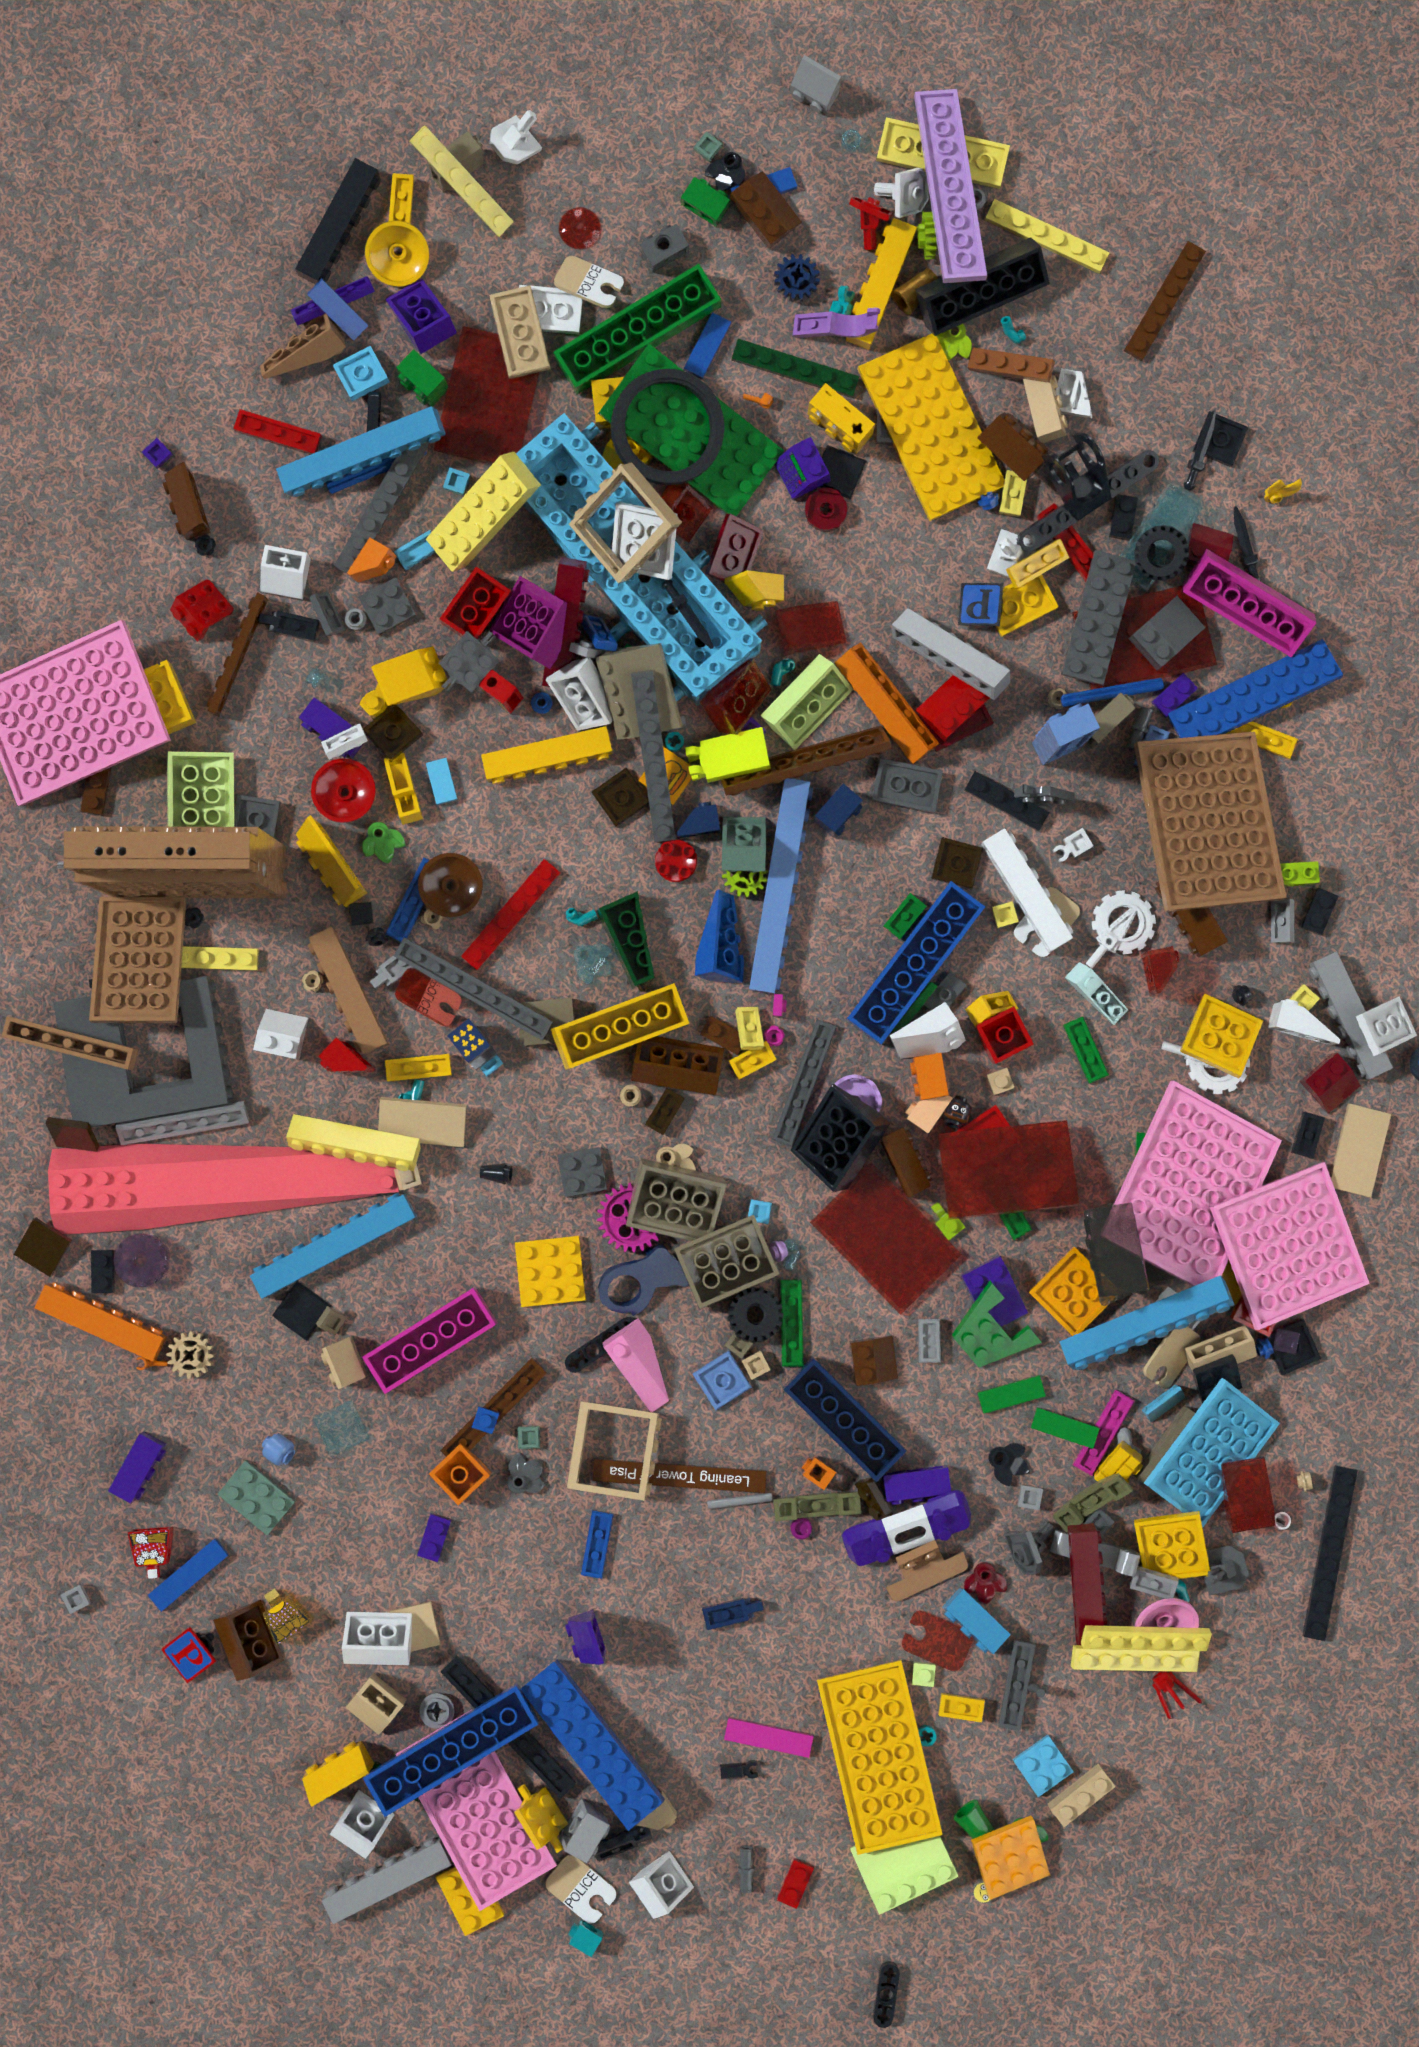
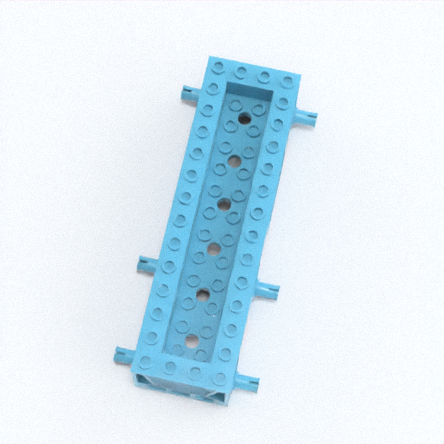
[516,413,768,706]

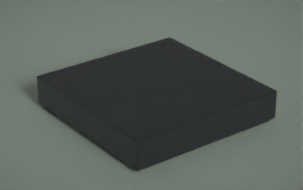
[1192,411,1248,467]
[1263,1318,1321,1376]

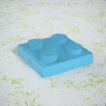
[333,346,390,401]
[1013,1735,1073,1797]

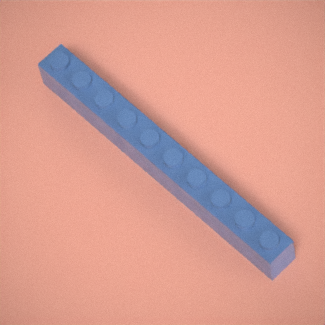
[749,778,813,994]

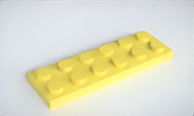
[876,117,1010,189]

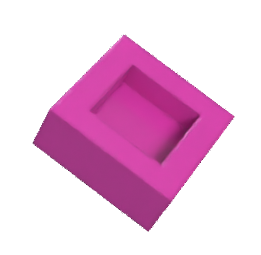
[773,994,787,1017]

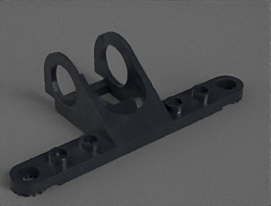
[1016,432,1159,552]

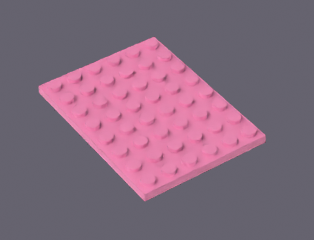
[0,620,171,807]
[1099,1081,1282,1286]

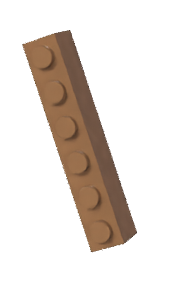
[308,927,389,1055]
[1,1016,139,1070]

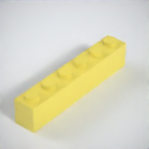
[286,1114,421,1171]

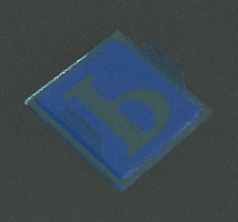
[313,1400,369,1457]

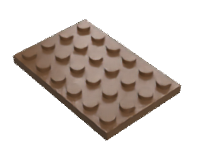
[89,897,186,1023]

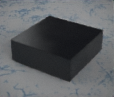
[350,902,374,926]

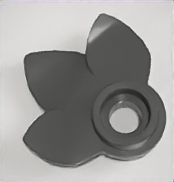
[507,1453,545,1494]

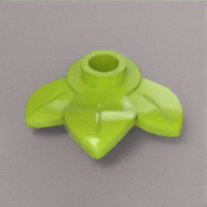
[937,324,972,361]

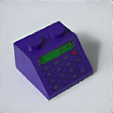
[775,437,831,500]

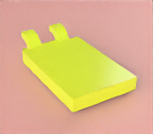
[685,727,771,783]

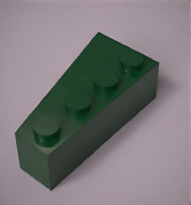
[597,891,655,989]

